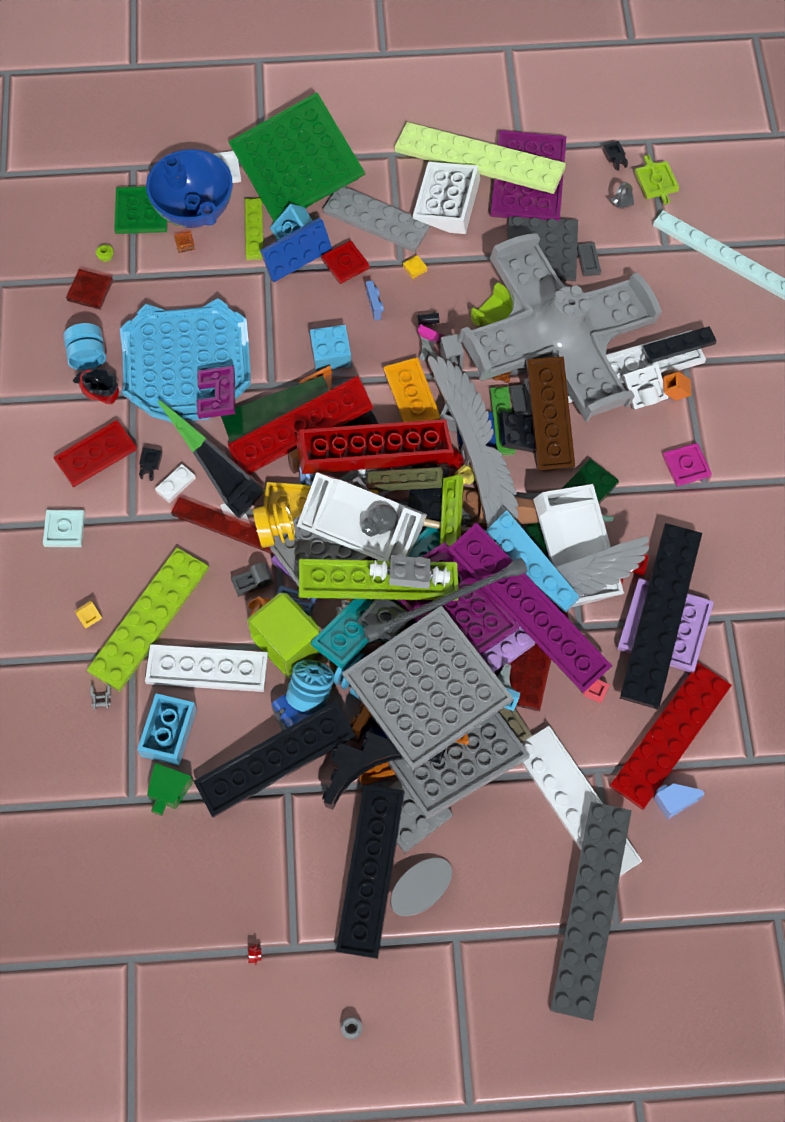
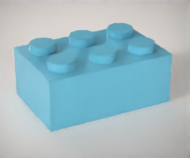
[137,693,197,766]

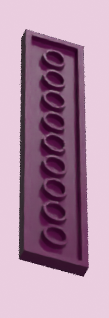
[448,523,612,693]

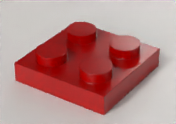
[321,240,370,284]

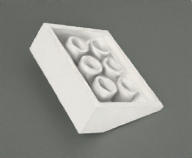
[413,162,480,234]

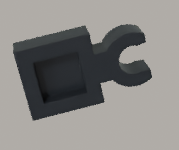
[603,141,628,171]
[139,448,163,481]

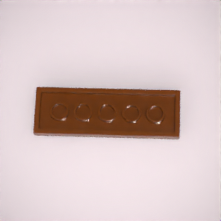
[526,356,575,471]

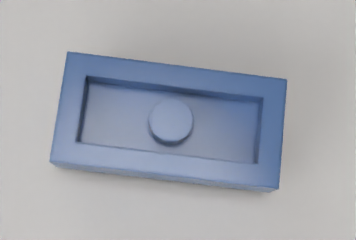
[366,280,384,321]

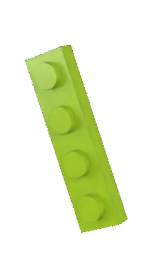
[245,198,264,260]
[440,475,463,546]

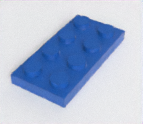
[260,218,333,282]

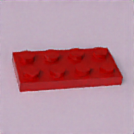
[53,420,137,488]

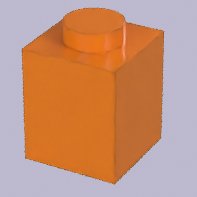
[663,371,691,401]

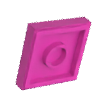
[662,443,712,487]

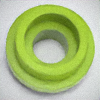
[96,245,114,262]

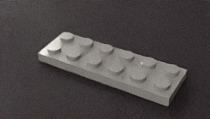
[323,187,431,253]

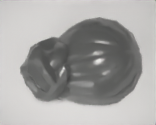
[362,504,398,537]

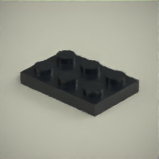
[408,465,449,522]

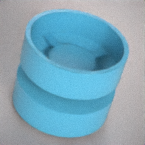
[63,323,106,370]

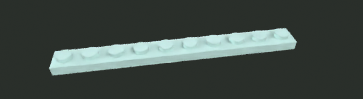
[653,210,785,300]

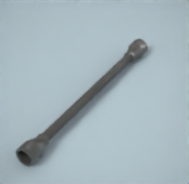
[363,558,527,642]

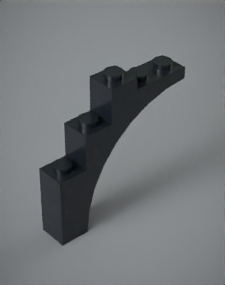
[322,733,446,810]

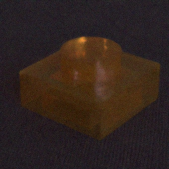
[174,232,195,253]

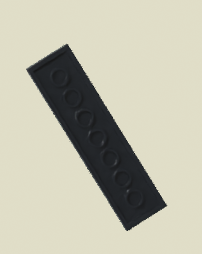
[193,701,356,818]
[336,785,405,959]

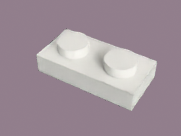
[155,464,196,503]

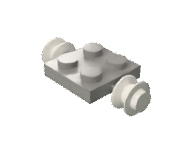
[369,555,450,589]

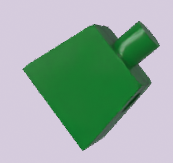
[147,763,193,816]

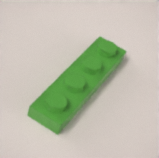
[490,387,516,455]

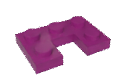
[197,366,235,419]

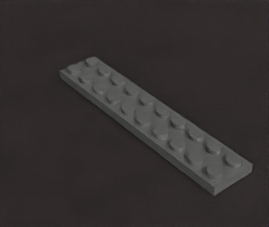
[550,802,632,1021]

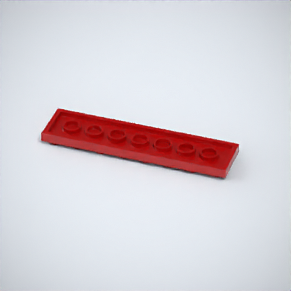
[228,376,374,474]
[609,663,732,810]

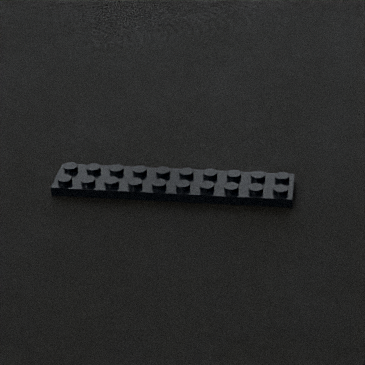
[619,523,702,710]

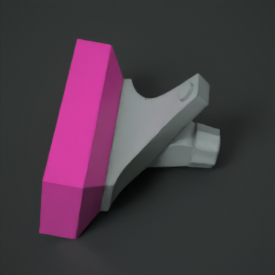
[418,325,444,361]

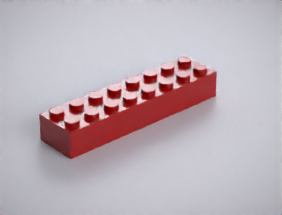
[296,419,453,474]

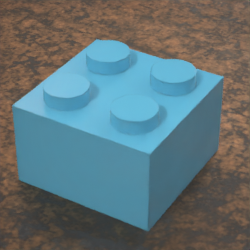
[310,325,351,372]

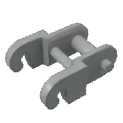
[90,684,112,710]

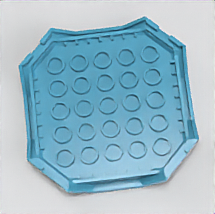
[120,298,251,422]

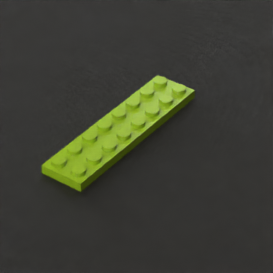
[87,548,209,692]
[299,559,458,601]

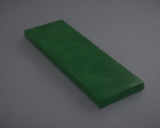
[221,376,329,443]

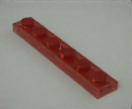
[171,497,274,555]

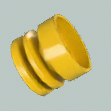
[253,501,295,548]

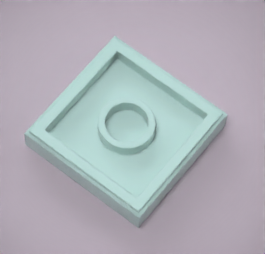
[43,510,85,547]

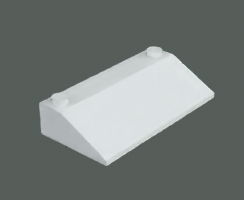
[297,472,427,561]
[533,484,624,607]

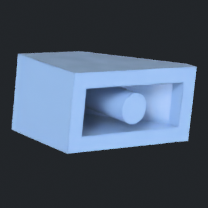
[654,783,705,820]

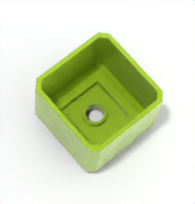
[247,593,320,678]

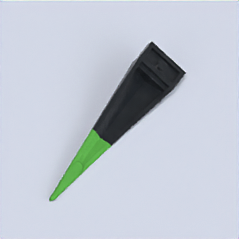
[158,400,266,518]

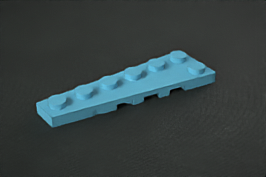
[485,510,579,612]

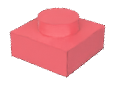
[583,679,610,704]

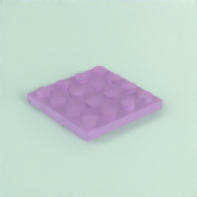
[617,578,714,673]

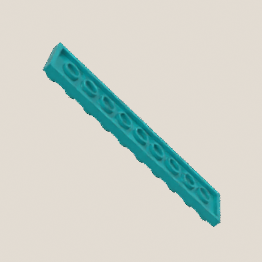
[311,527,441,669]

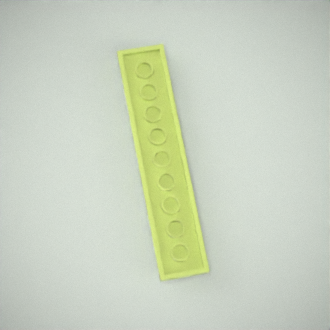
[394,122,566,194]

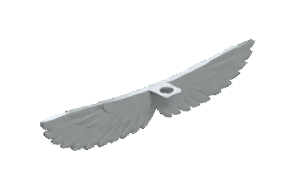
[428,356,519,529]
[555,536,649,597]

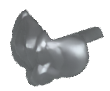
[610,182,634,208]

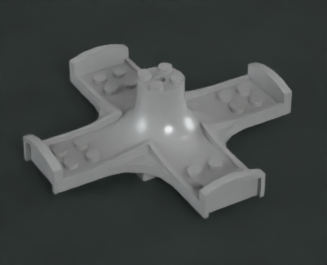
[458,233,662,422]

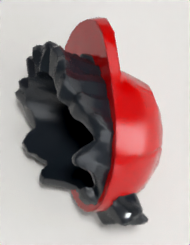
[73,368,119,405]

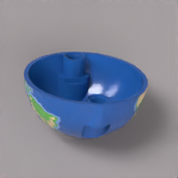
[146,149,233,228]

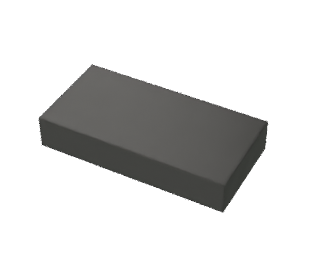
[577,242,601,277]
[509,384,532,417]

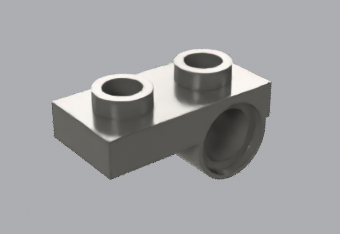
[231,562,274,597]

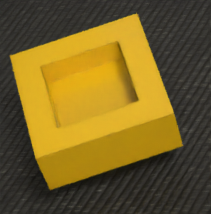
[403,255,427,279]
[74,601,102,629]

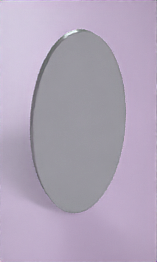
[390,858,452,916]

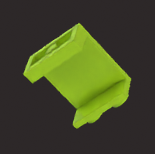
[471,282,513,327]

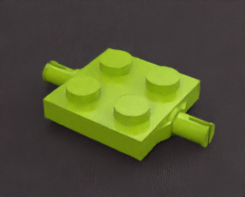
[634,155,679,205]

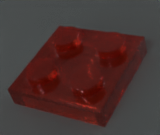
[66,269,113,310]

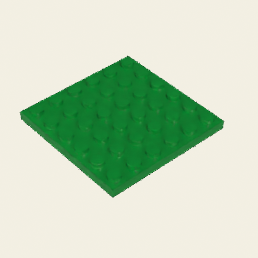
[229,92,366,222]

